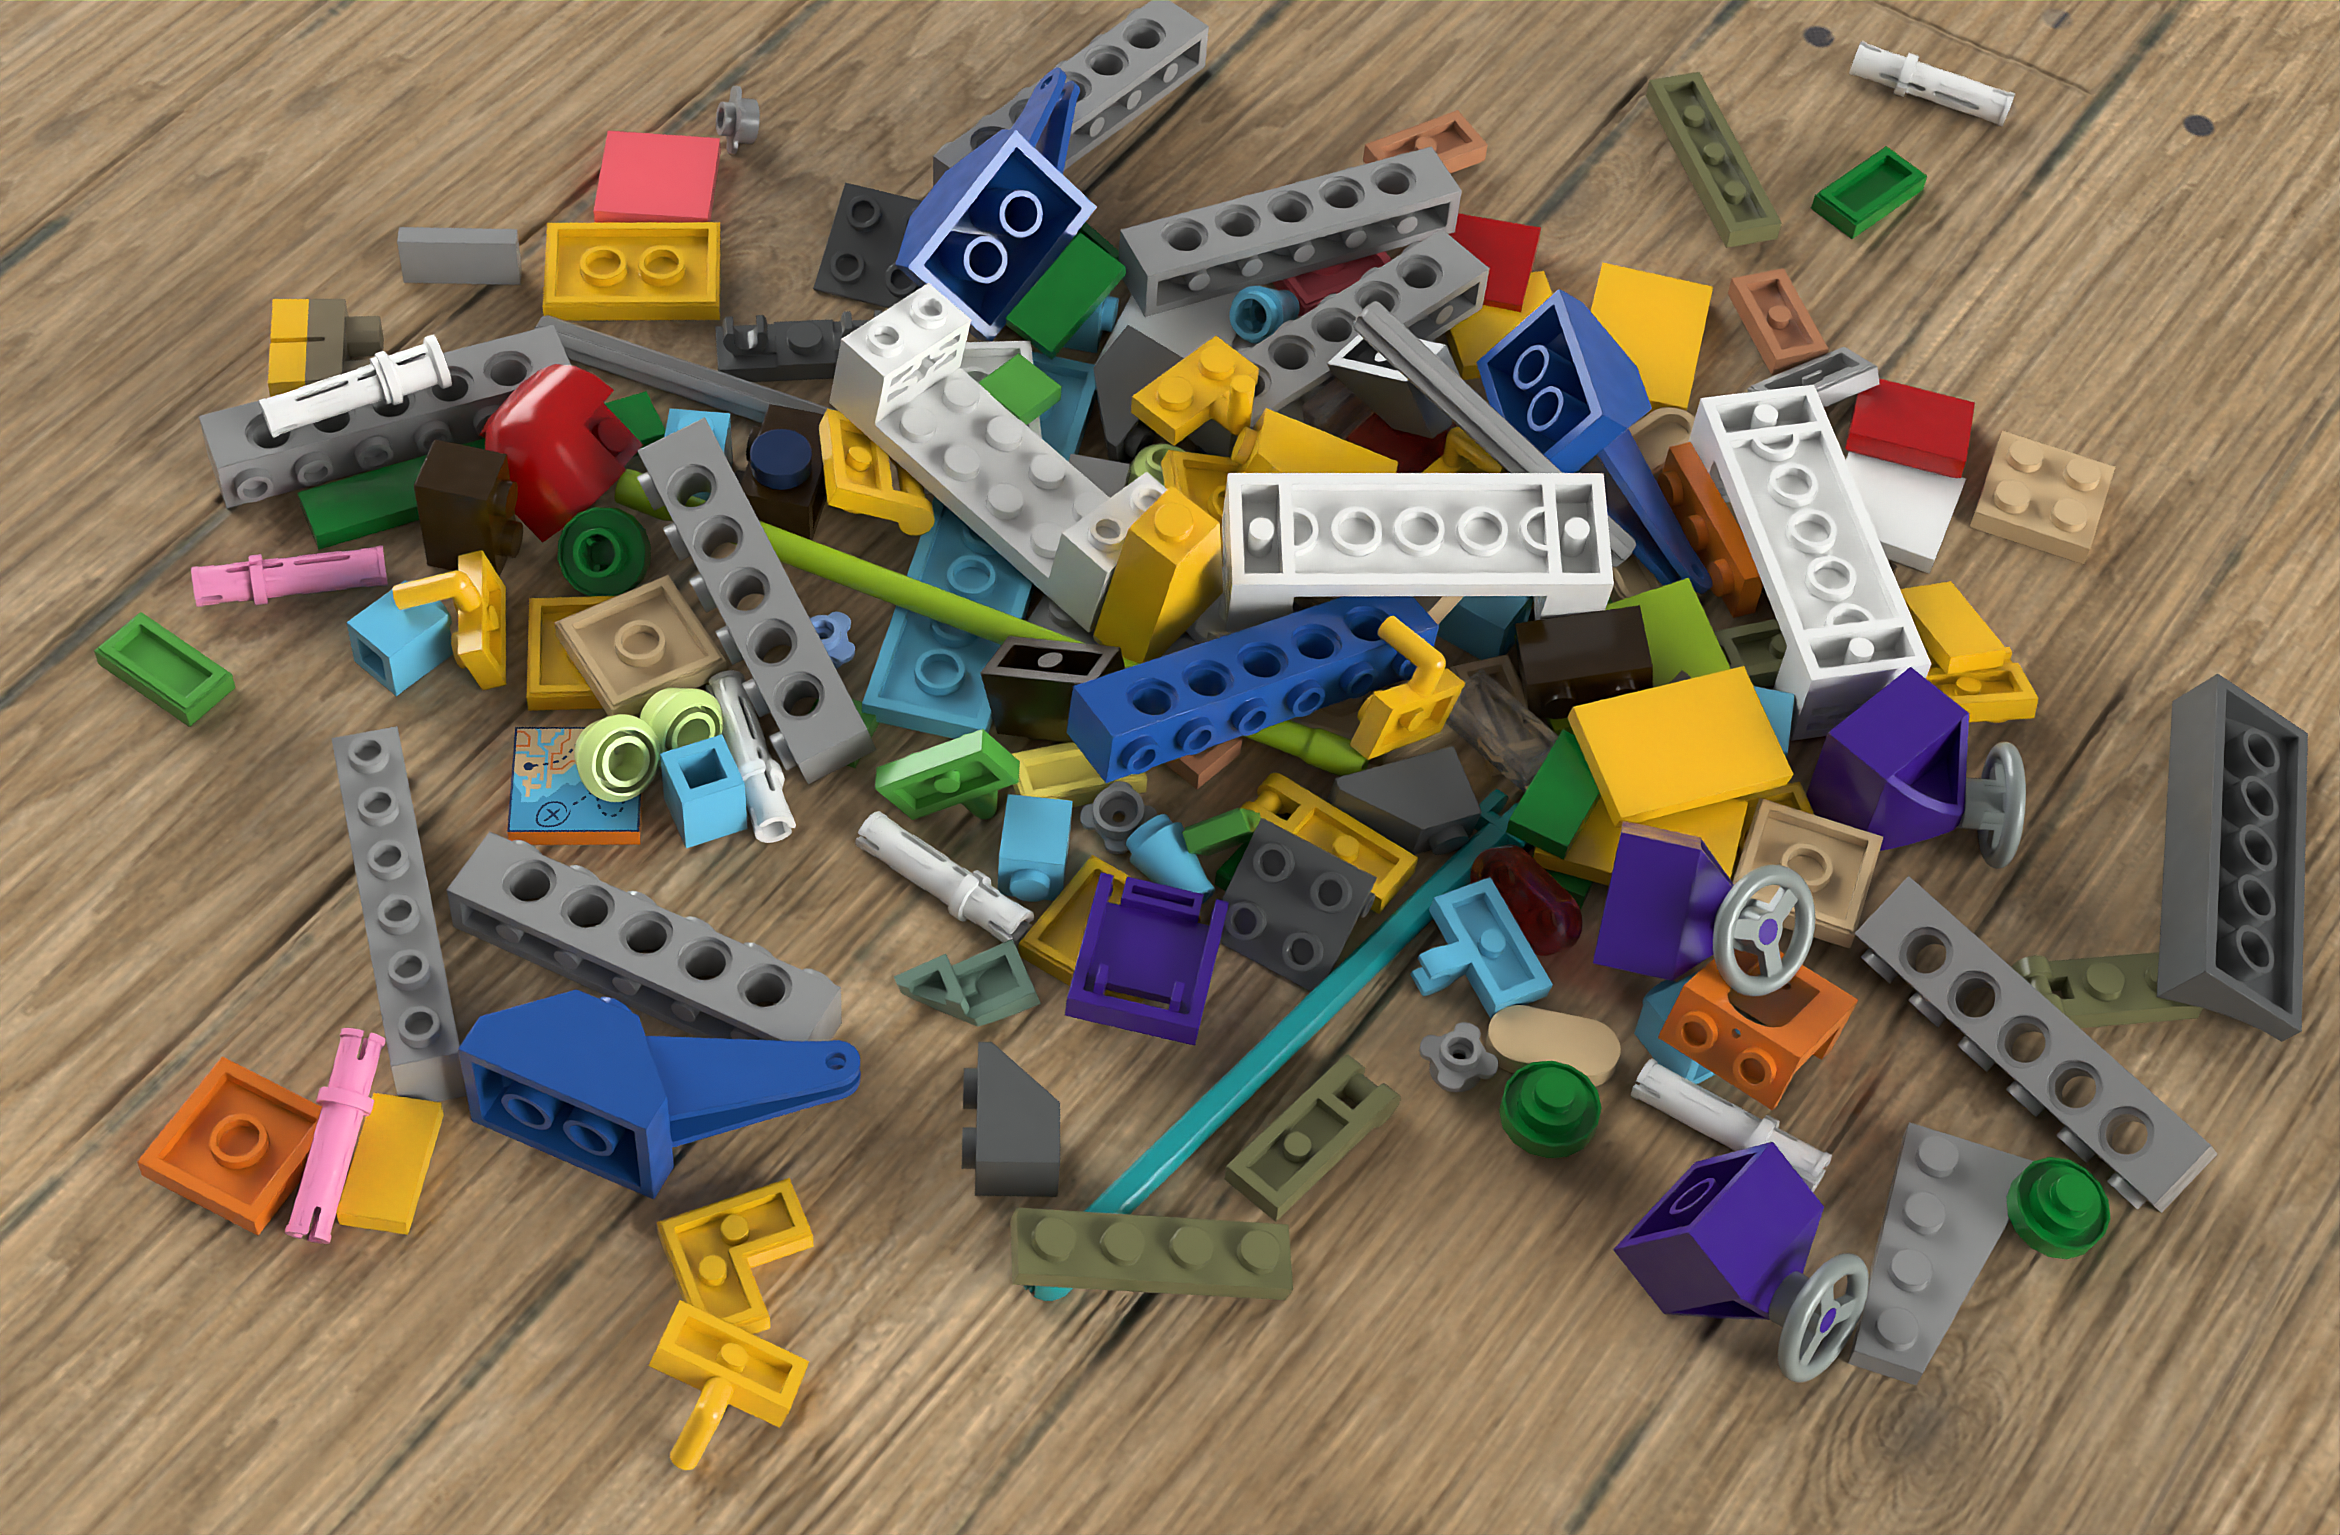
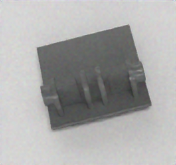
[813,182,922,308]
[1220,818,1377,991]

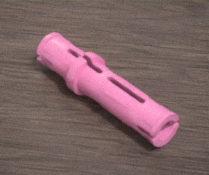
[191,545,388,607]
[285,1028,386,1244]

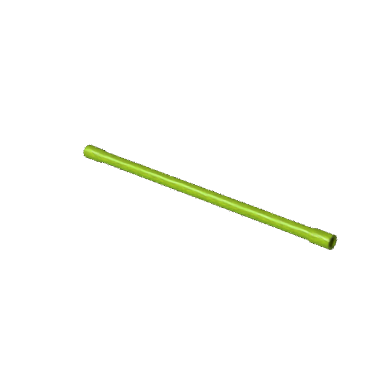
[614,469,1370,777]

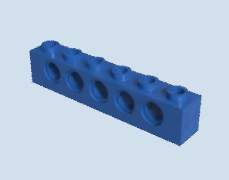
[1067,596,1439,783]

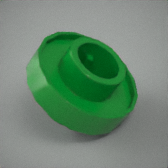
[557,507,651,596]
[1499,1061,1602,1159]
[2006,1157,2111,1260]

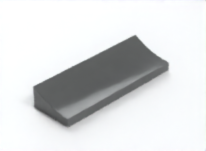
[2157,674,2308,1042]

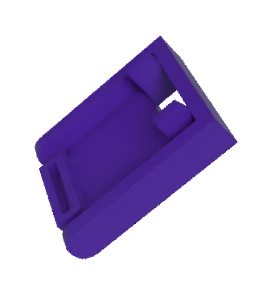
[1064,872,1229,1046]

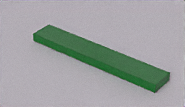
[298,391,666,550]

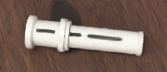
[259,334,452,438]

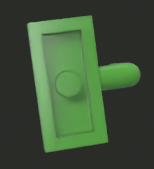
[875,729,1020,820]

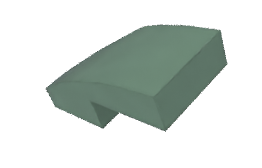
[894,939,1041,1027]

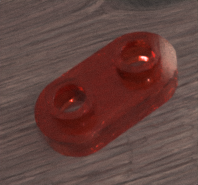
[1470,845,1583,956]

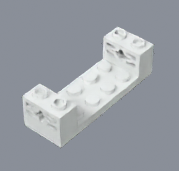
[829,283,1167,633]
[1689,385,1931,741]
[1222,473,1614,632]

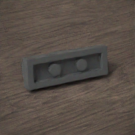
[715,310,883,382]

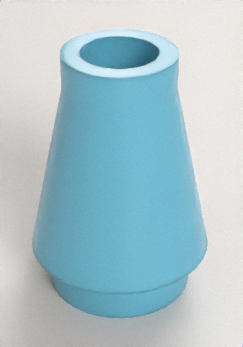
[1229,286,1300,344]
[1125,814,1215,904]

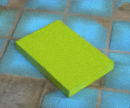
[1514,578,1731,742]

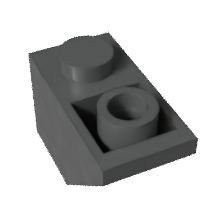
[1093,325,1184,464]
[962,1042,1060,1197]

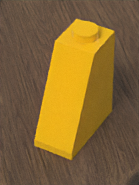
[1231,408,1398,473]
[1093,485,1223,664]

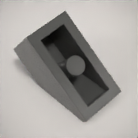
[1327,334,1461,439]
[1327,746,1482,855]

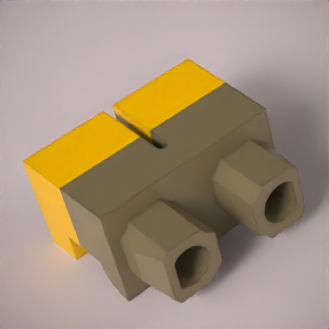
[268,299,384,397]

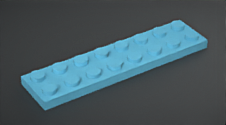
[862,352,1097,739]

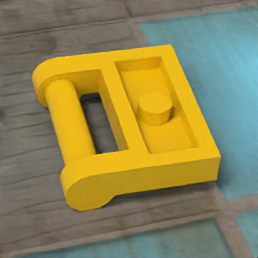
[819,408,935,536]

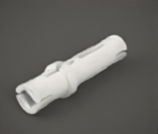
[1849,41,2015,127]
[705,670,796,843]
[855,811,1034,946]
[1631,1058,1832,1192]

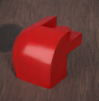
[480,364,643,543]

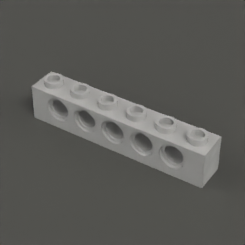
[933,0,1209,187]
[1119,146,1462,317]
[1187,229,1489,457]
[199,325,571,508]
[637,417,876,784]
[331,726,467,1102]
[447,831,842,1041]
[1855,876,2218,1213]

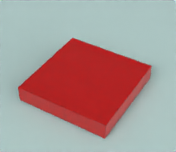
[1448,213,1541,312]
[1845,378,1975,479]

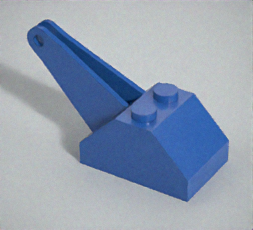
[895,67,1097,342]
[1476,289,1713,594]
[458,989,861,1200]

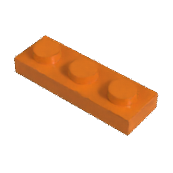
[1657,442,1763,618]

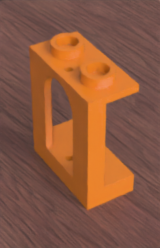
[1658,949,1858,1111]

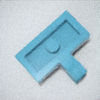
[1410,877,1553,1018]

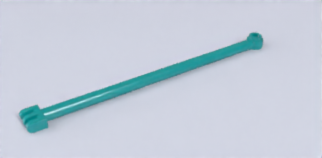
[1023,789,1534,1301]

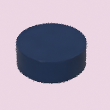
[750,429,812,490]

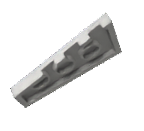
[1848,1122,2033,1385]

